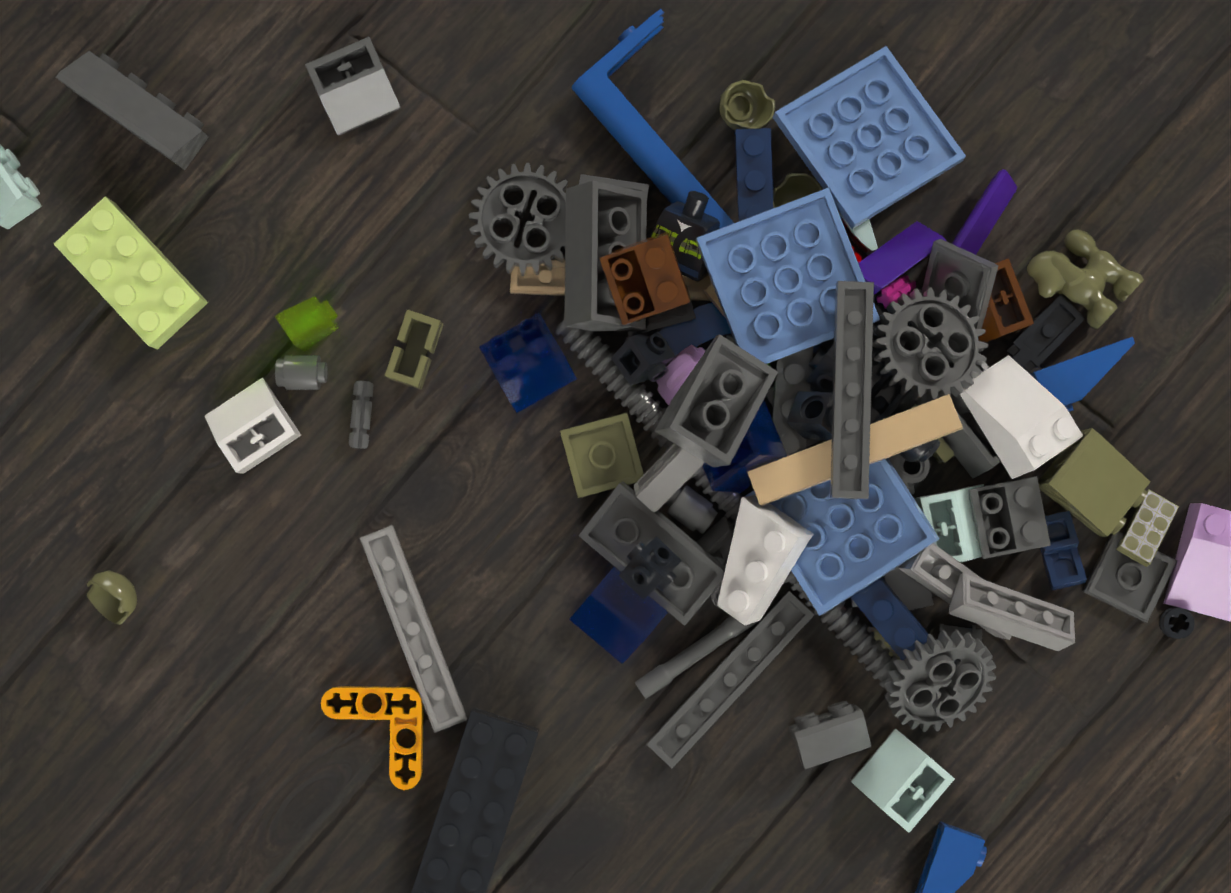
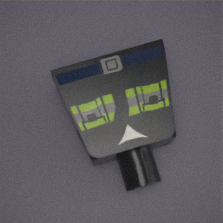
[649,191,720,282]

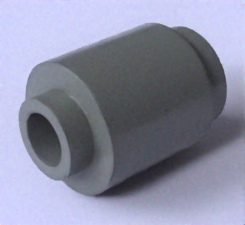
[275,355,328,390]
[665,485,718,534]

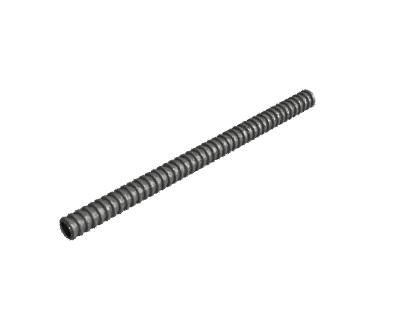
[555,320,898,687]

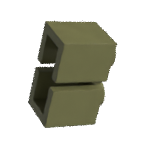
[385,310,444,390]

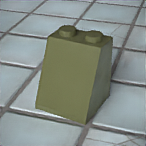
[1038,428,1150,537]

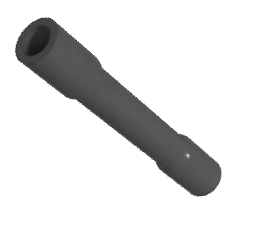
[635,616,759,699]

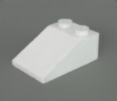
[960,355,1083,479]

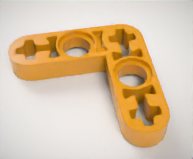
[321,686,423,790]

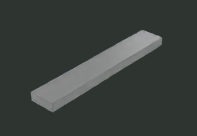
[360,525,468,733]

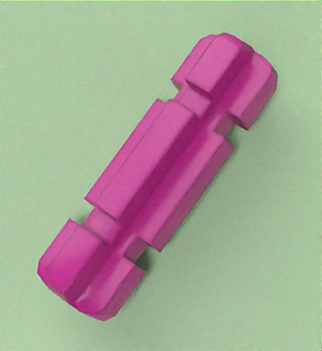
[877,275,916,309]

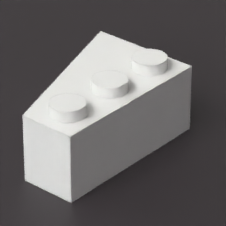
[717,495,813,626]

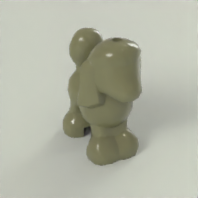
[1026,230,1144,330]

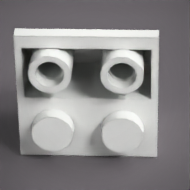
[205,378,301,474]

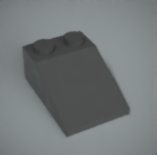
[655,334,778,467]

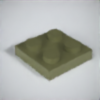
[560,413,644,498]

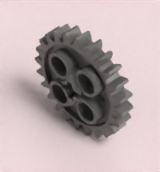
[469,163,568,276]
[872,287,988,402]
[884,630,996,732]

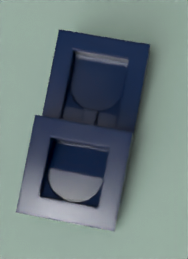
[1040,511,1087,591]

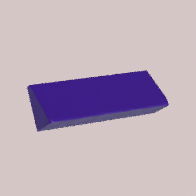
[951,169,1017,255]
[858,221,946,295]

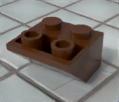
[599,232,690,325]
[978,258,1034,343]

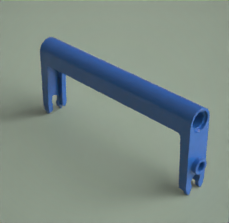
[571,9,842,229]

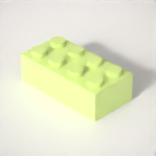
[54,197,208,349]

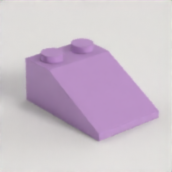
[1164,503,1231,622]

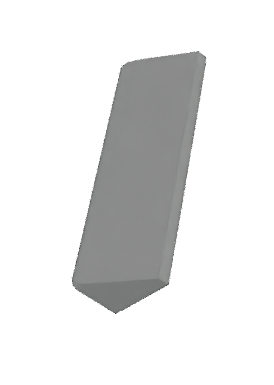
[634,443,705,512]
[898,543,1012,640]
[949,573,1075,651]

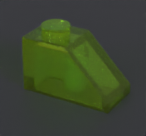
[274,296,339,351]

